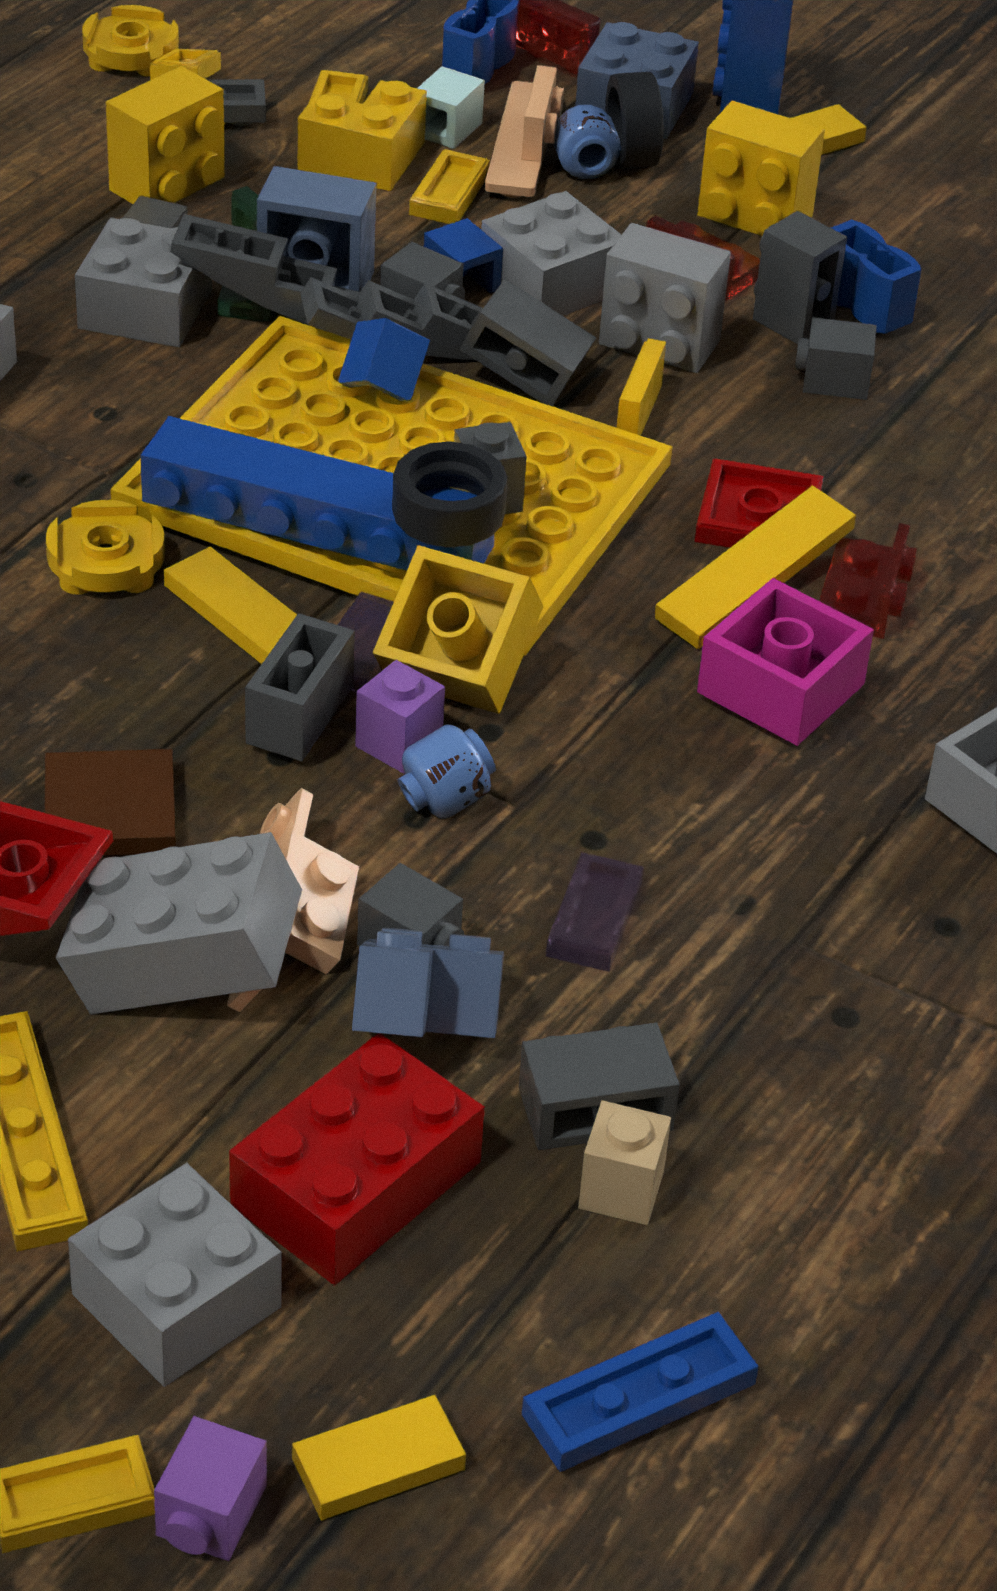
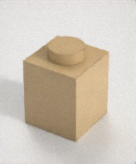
[578,1100,671,1226]

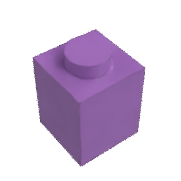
[355,660,445,774]
[154,1416,267,1561]

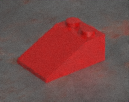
[0,801,114,936]

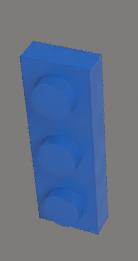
[521,1312,759,1472]

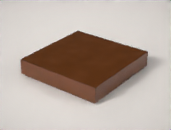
[45,749,176,856]

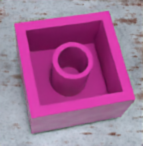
[697,578,874,746]

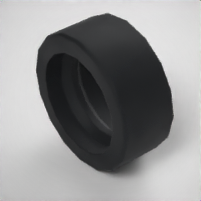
[605,71,664,169]
[392,441,508,548]

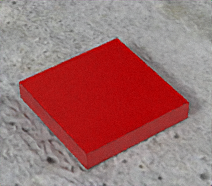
[694,459,824,548]

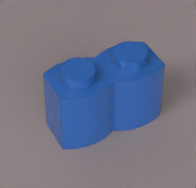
[442,0,519,85]
[831,220,921,334]

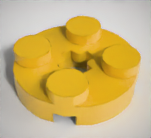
[82,5,179,76]
[46,500,165,595]

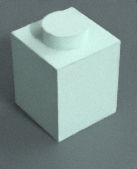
[418,66,485,149]

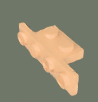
[485,65,564,198]
[227,788,359,1012]

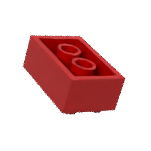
[229,1033,485,1286]

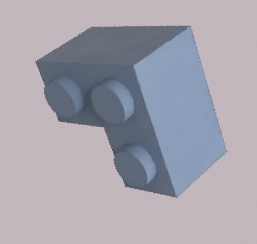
[352,928,504,1038]

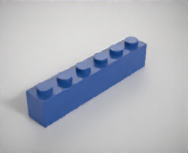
[140,416,495,571]

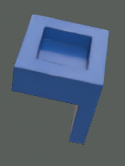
[424,218,503,293]
[338,318,430,401]

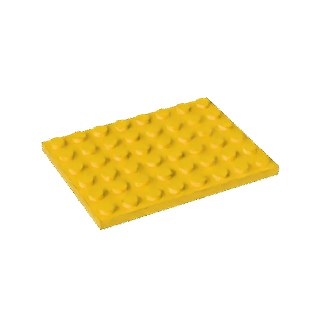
[110,316,673,656]

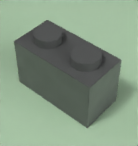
[753,211,847,344]
[459,279,596,406]
[245,613,355,761]
[518,1023,680,1150]

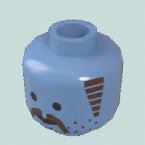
[553,105,621,179]
[397,724,496,819]

